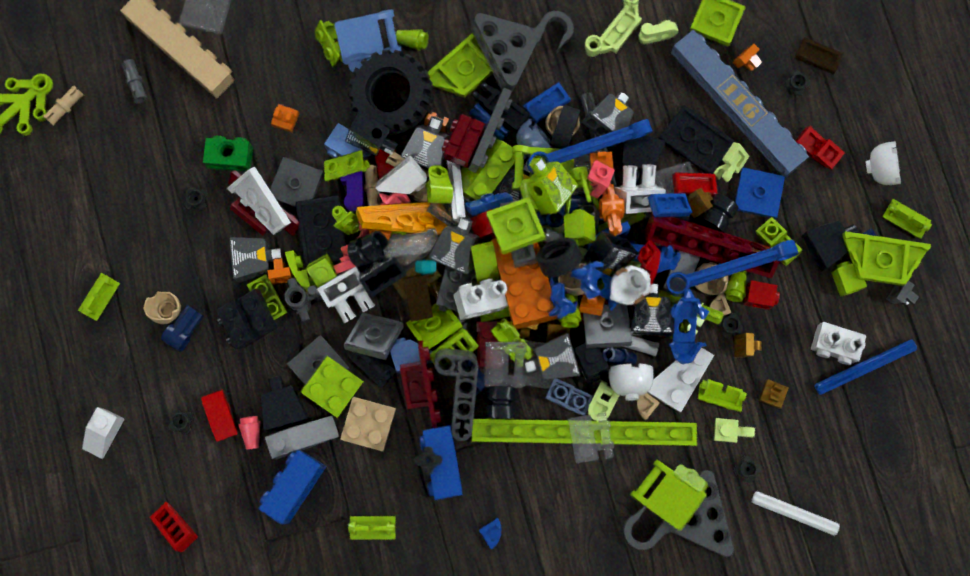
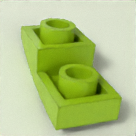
[756,217,802,266]
[470,241,499,284]
[285,250,316,292]
[247,274,287,320]

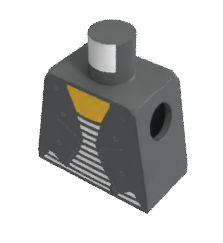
[581,92,633,147]
[401,116,449,168]
[429,217,480,274]
[230,237,283,282]
[524,333,580,379]

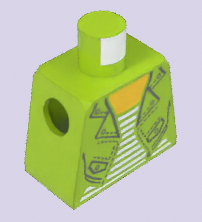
[527,157,579,215]

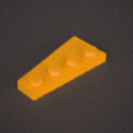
[356,202,451,235]

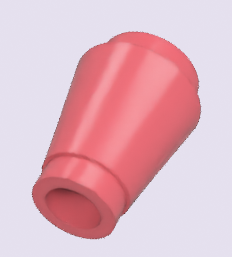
[238,416,261,449]

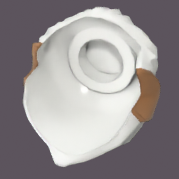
[610,265,651,305]

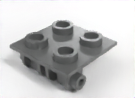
[436,266,480,318]

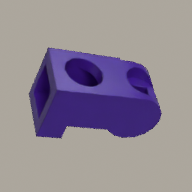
[340,171,365,214]

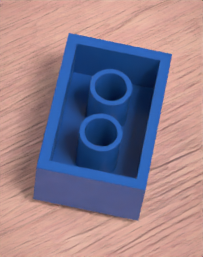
[420,426,463,500]
[259,450,327,524]

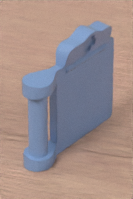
[335,10,401,72]

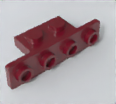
[229,170,300,236]
[400,340,441,429]

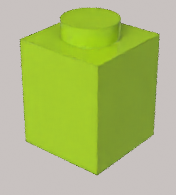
[564,209,596,246]
[306,253,338,288]
[831,261,867,297]

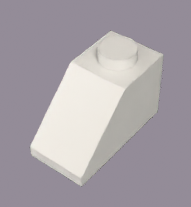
[376,155,427,194]
[82,407,124,459]

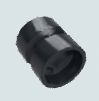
[698,194,739,232]
[347,231,390,268]
[486,386,515,420]

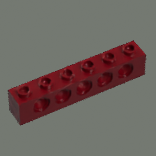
[645,212,780,279]

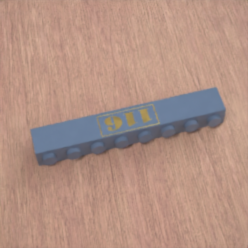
[671,30,809,178]

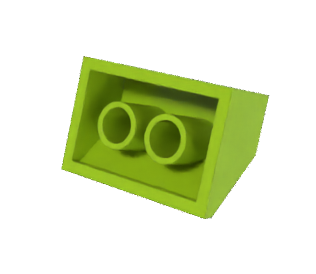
[461,139,515,202]

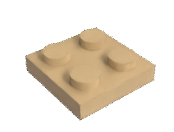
[340,397,396,452]

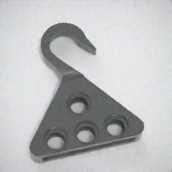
[471,11,574,91]
[623,470,734,557]

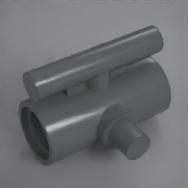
[284,278,322,322]

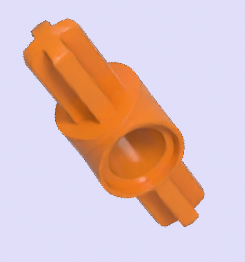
[599,183,624,236]

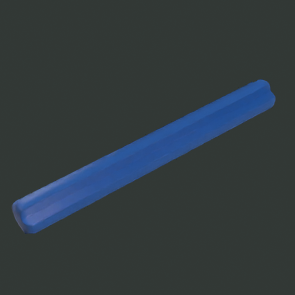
[815,340,917,395]

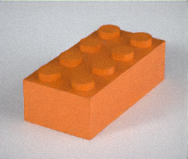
[491,239,557,330]

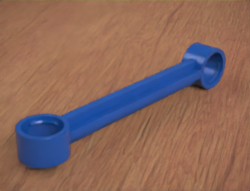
[527,119,653,174]
[666,240,799,297]

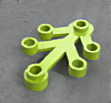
[0,74,53,136]

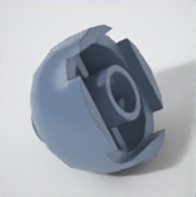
[516,119,557,159]

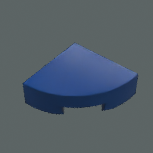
[479,518,501,549]

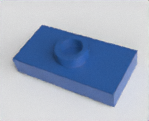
[524,82,571,124]
[464,192,513,215]
[647,193,692,218]

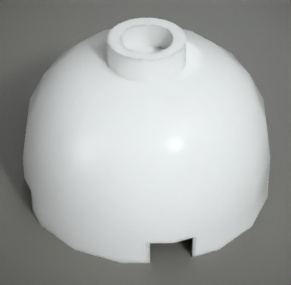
[866,141,901,185]
[609,364,653,401]

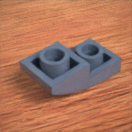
[545,378,593,417]

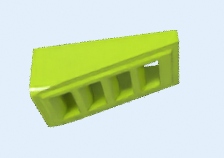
[430,328,479,366]

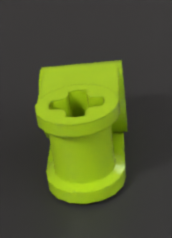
[426,165,453,204]

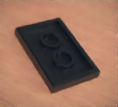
[658,105,736,174]
[295,196,346,267]

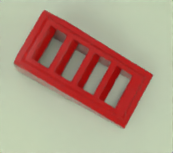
[150,502,198,552]

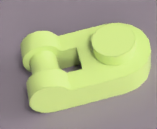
[638,20,678,44]
[588,380,619,421]

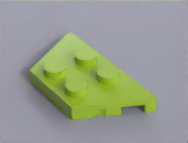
[427,31,493,98]
[842,231,931,286]

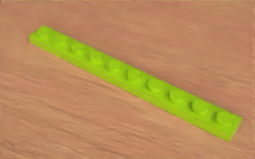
[472,419,697,446]

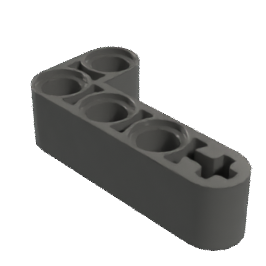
[435,349,478,441]

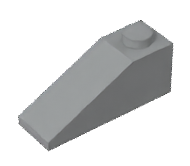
[265,416,340,460]

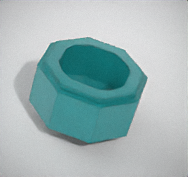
[415,260,436,274]

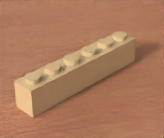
[120,0,234,99]

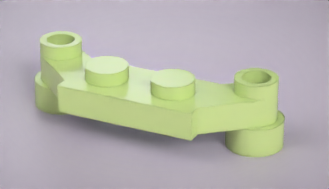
[585,0,642,57]

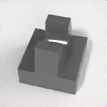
[886,281,919,305]

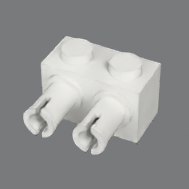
[614,164,666,214]
[317,266,375,323]
[453,279,508,320]
[811,322,866,365]

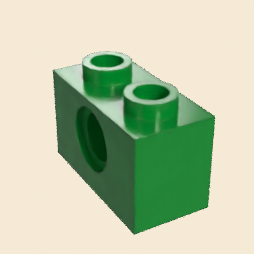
[203,136,253,172]

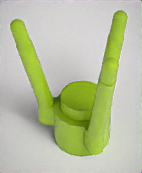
[565,167,600,218]

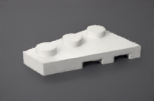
[227,167,291,235]
[647,348,714,413]

